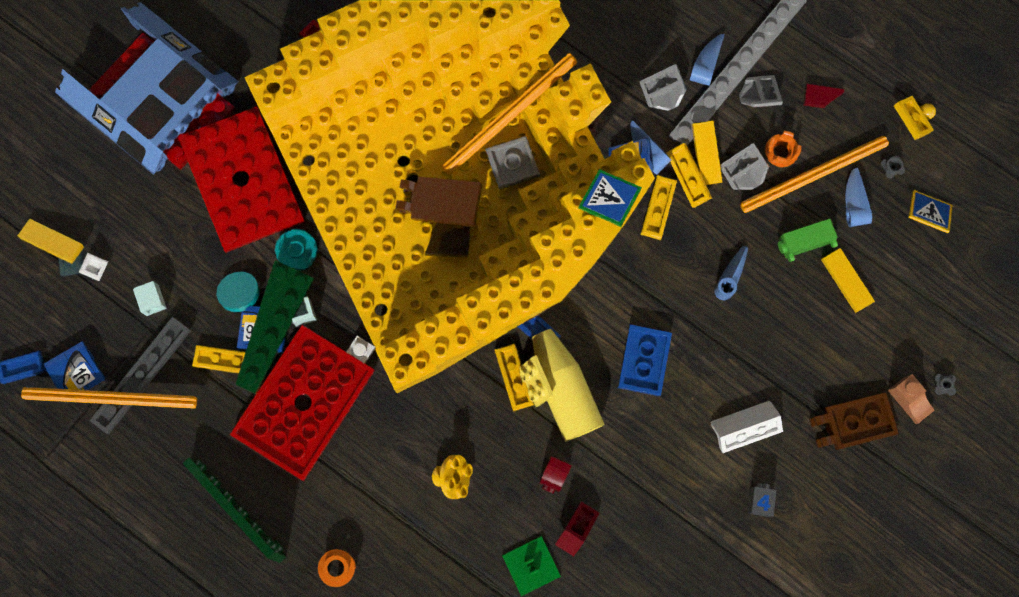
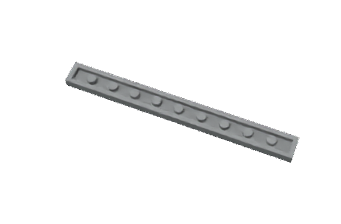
[669,0,807,146]

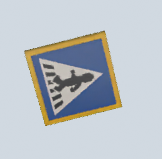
[908,190,953,233]

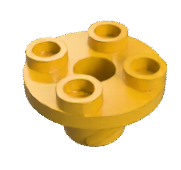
[432,455,473,499]

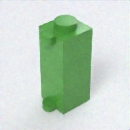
[778,219,838,262]

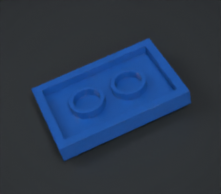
[618,325,672,396]

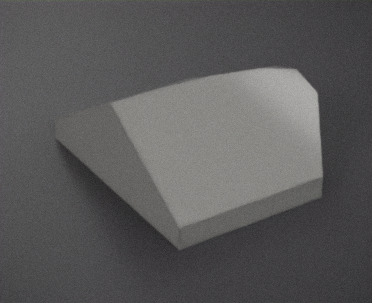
[639,64,686,111]
[739,75,783,107]
[720,143,769,190]

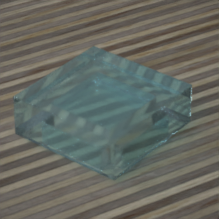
[58,252,83,276]

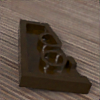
[425,223,470,257]

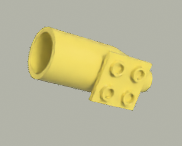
[519,329,605,442]

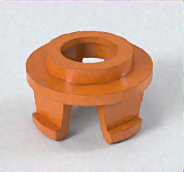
[765,131,801,167]
[318,549,356,587]

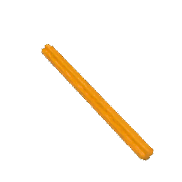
[442,53,577,175]
[740,136,889,213]
[21,387,197,408]

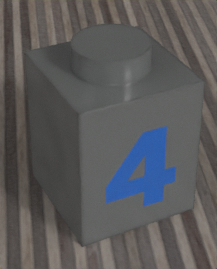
[747,483,777,517]

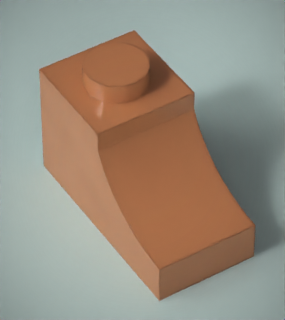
[888,374,934,424]

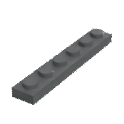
[90,317,191,434]

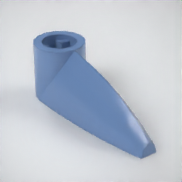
[690,34,725,86]
[630,121,672,175]
[845,168,872,227]
[714,246,748,300]

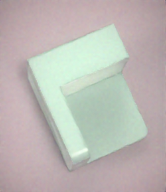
[133,281,167,316]
[292,296,317,327]

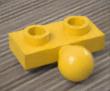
[894,96,936,140]

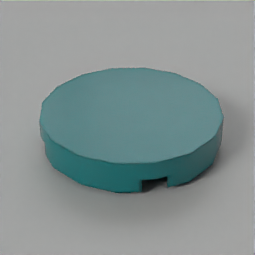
[275,229,318,271]
[216,272,260,312]

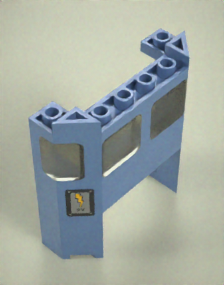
[55,2,239,175]

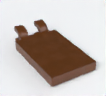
[396,176,482,227]
[809,392,899,450]

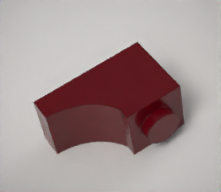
[539,456,572,494]
[555,501,600,557]

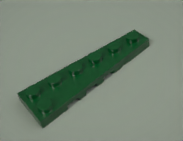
[235,260,314,394]
[183,457,286,563]

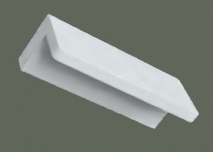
[711,401,783,453]

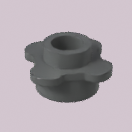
[881,155,905,179]
[934,374,956,396]

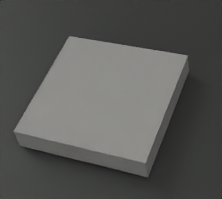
[486,136,540,190]

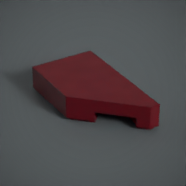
[803,84,845,108]

